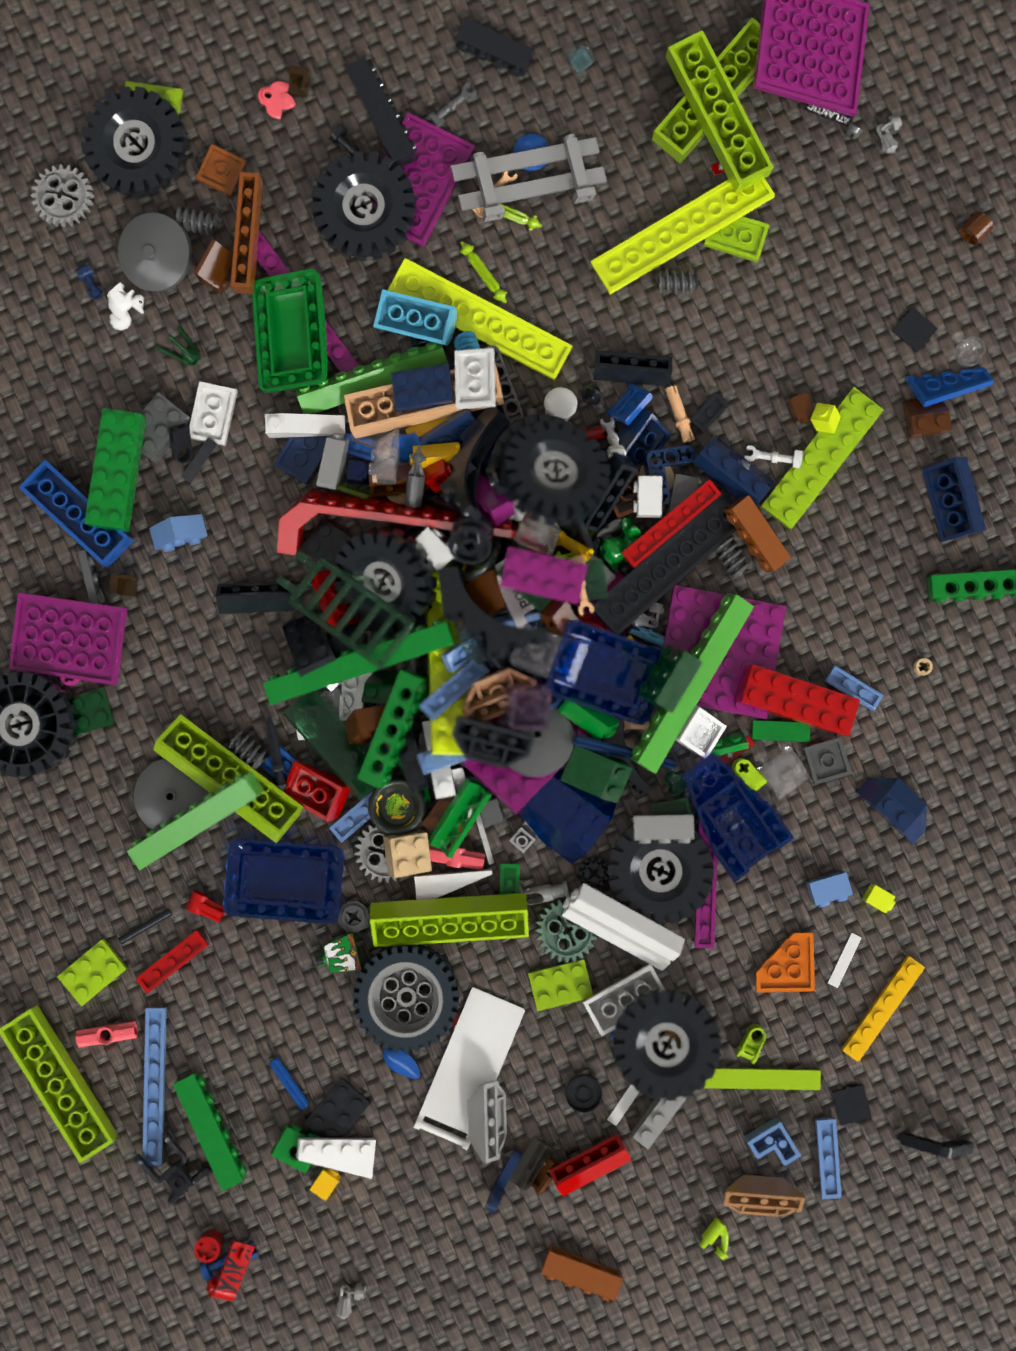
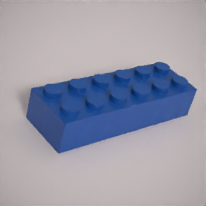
[19,460,135,568]

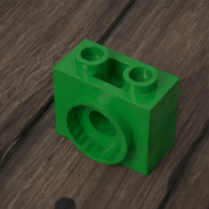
[270,1123,319,1174]

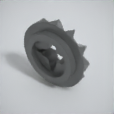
[338,901,369,932]

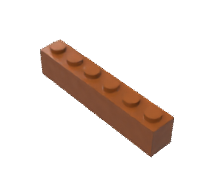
[231,172,263,294]

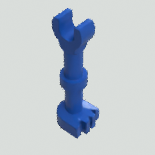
[200,1241,258,1281]

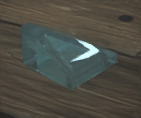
[569,46,593,75]

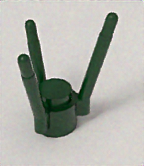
[155,326,201,367]

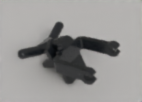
[134,1130,212,1204]

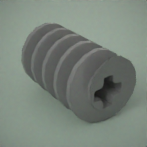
[176,205,218,237]
[658,269,698,295]
[715,536,754,580]
[228,730,269,771]

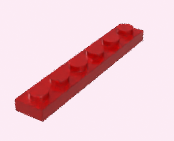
[621,479,721,568]

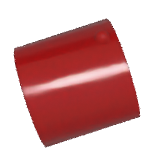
[194,1230,224,1263]

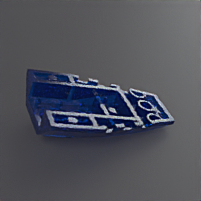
[682,753,794,883]
[518,768,617,864]

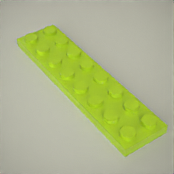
[760,387,884,530]

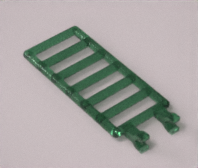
[276,551,415,669]

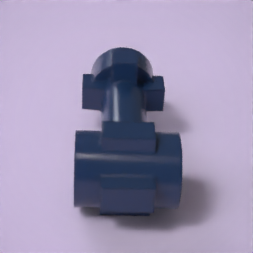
[75,264,103,300]

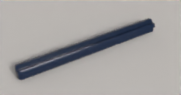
[572,734,676,769]

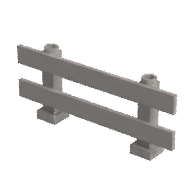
[451,134,607,222]

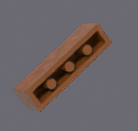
[724,495,791,573]
[541,1245,623,1301]

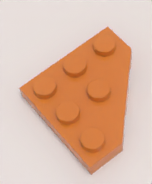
[755,932,815,992]

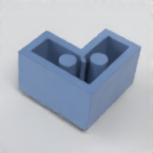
[149,514,207,552]
[744,1116,801,1166]

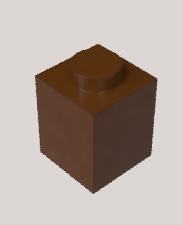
[787,392,814,425]

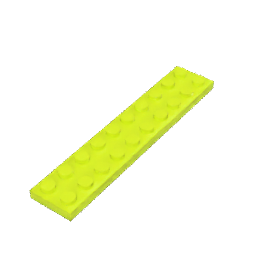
[590,178,775,295]
[388,258,573,381]
[426,570,469,755]

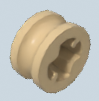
[913,658,933,676]

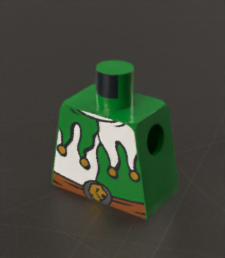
[315,932,363,973]

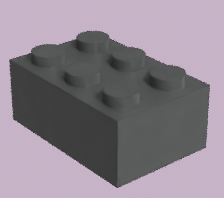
[141,392,191,464]

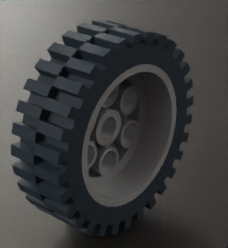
[353,944,459,1053]

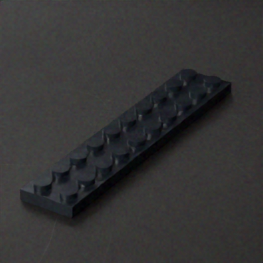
[593,489,738,637]

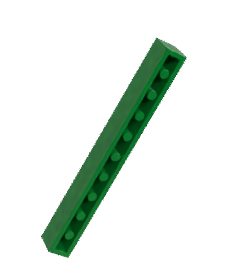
[263,619,456,705]

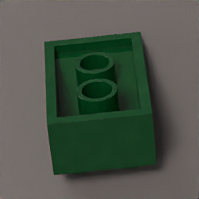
[559,745,633,804]

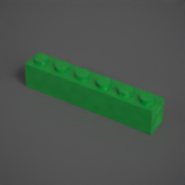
[173,1070,247,1191]

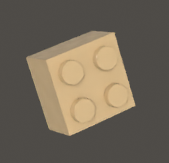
[383,830,432,878]

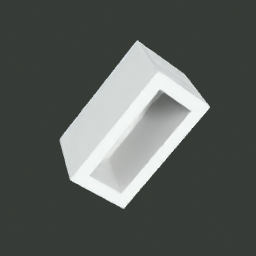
[633,476,662,518]

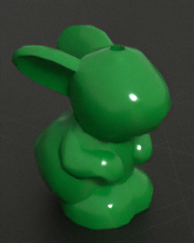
[599,517,643,571]

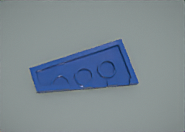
[906,367,994,407]

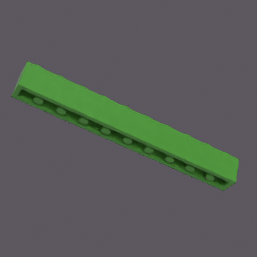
[630,593,754,774]

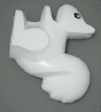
[107,282,144,330]

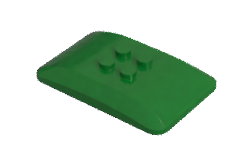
[252,269,328,393]

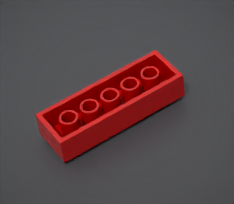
[735,664,860,736]

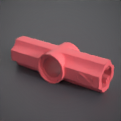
[429,845,485,870]
[76,1021,138,1047]

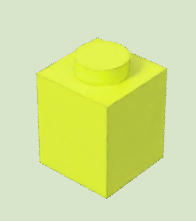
[811,403,841,434]
[862,883,895,913]

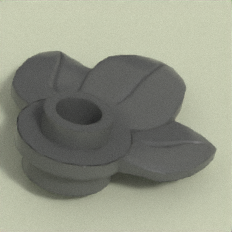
[596,518,623,541]

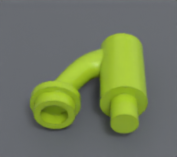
[699,1217,729,1260]

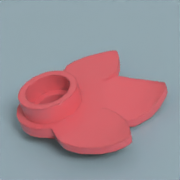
[258,81,295,119]

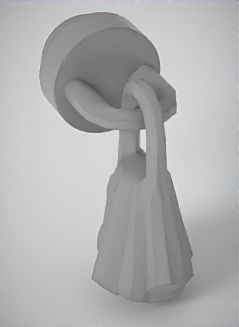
[877,115,902,154]
[632,603,664,628]
[335,1283,366,1319]

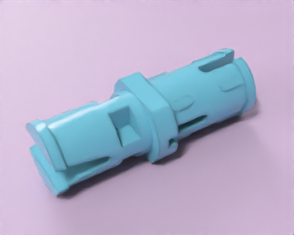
[628,624,664,648]

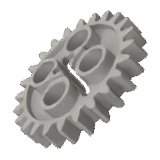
[31,164,94,228]
[354,825,403,883]

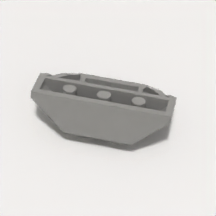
[468,1080,507,1164]

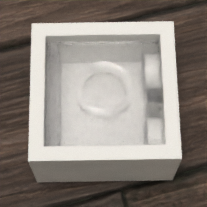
[675,706,726,759]

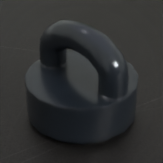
[582,385,601,405]

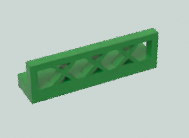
[428,778,491,858]

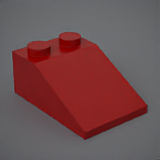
[283,761,353,822]

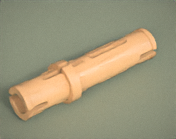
[665,385,695,443]

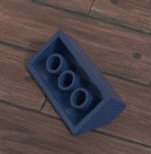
[605,409,672,474]
[693,436,774,506]
[922,457,986,542]

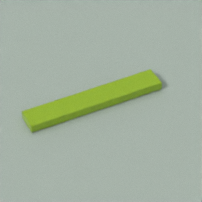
[704,1067,821,1090]

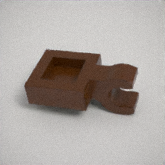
[526,1158,559,1194]

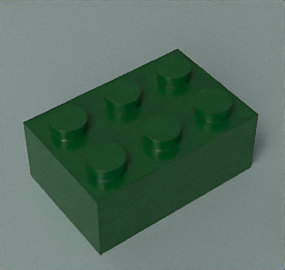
[637,645,703,713]

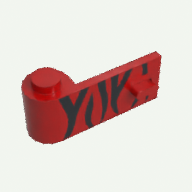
[206,1240,255,1301]

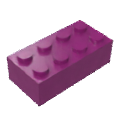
[500,547,587,604]

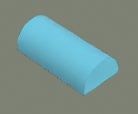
[373,289,457,346]

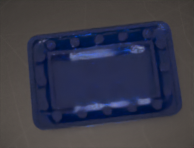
[545,620,662,725]
[223,838,345,924]

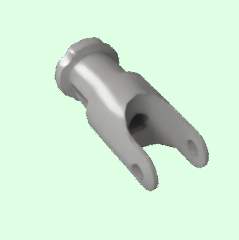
[524,881,569,905]

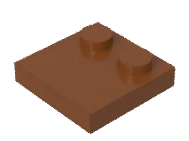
[196,144,247,197]

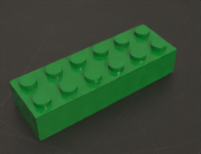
[85,408,147,532]

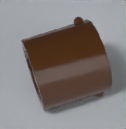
[959,211,994,246]

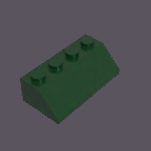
[361,670,429,713]

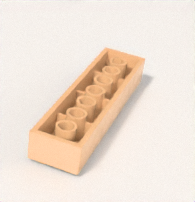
[344,363,505,439]

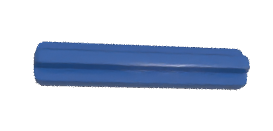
[269,1057,309,1109]

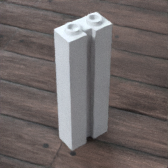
[562,883,685,971]

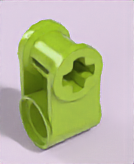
[732,758,767,794]
[736,1023,766,1064]

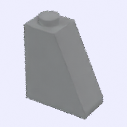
[316,433,349,489]

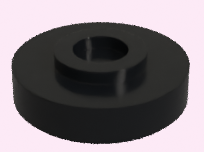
[565,1074,602,1113]

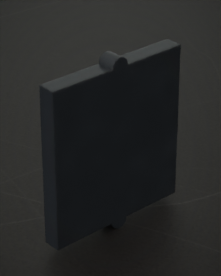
[892,307,938,353]
[832,1084,872,1125]

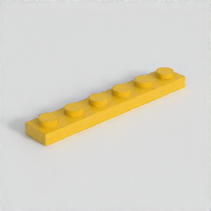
[841,955,925,1062]

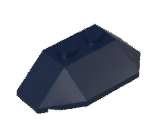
[856,778,927,845]

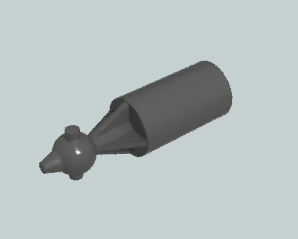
[405,448,426,508]

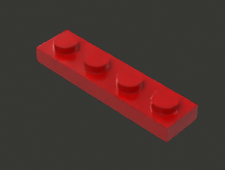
[135,930,210,994]

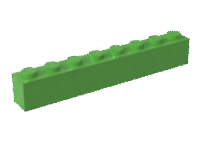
[295,342,448,414]
[126,771,264,870]

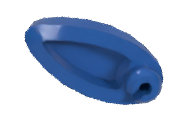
[383,1047,420,1079]

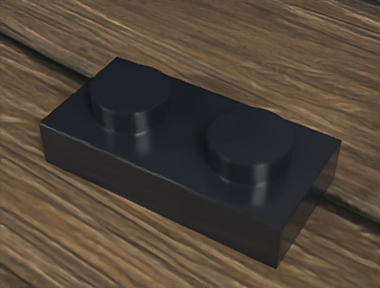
[690,392,729,434]

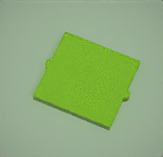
[336,484,371,499]

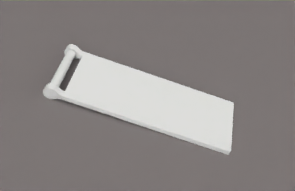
[414,987,525,1150]

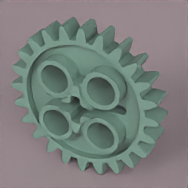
[535,899,597,963]

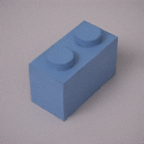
[806,871,853,907]

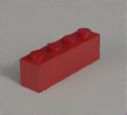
[549,1134,632,1196]

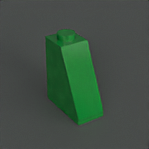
[558,689,620,740]

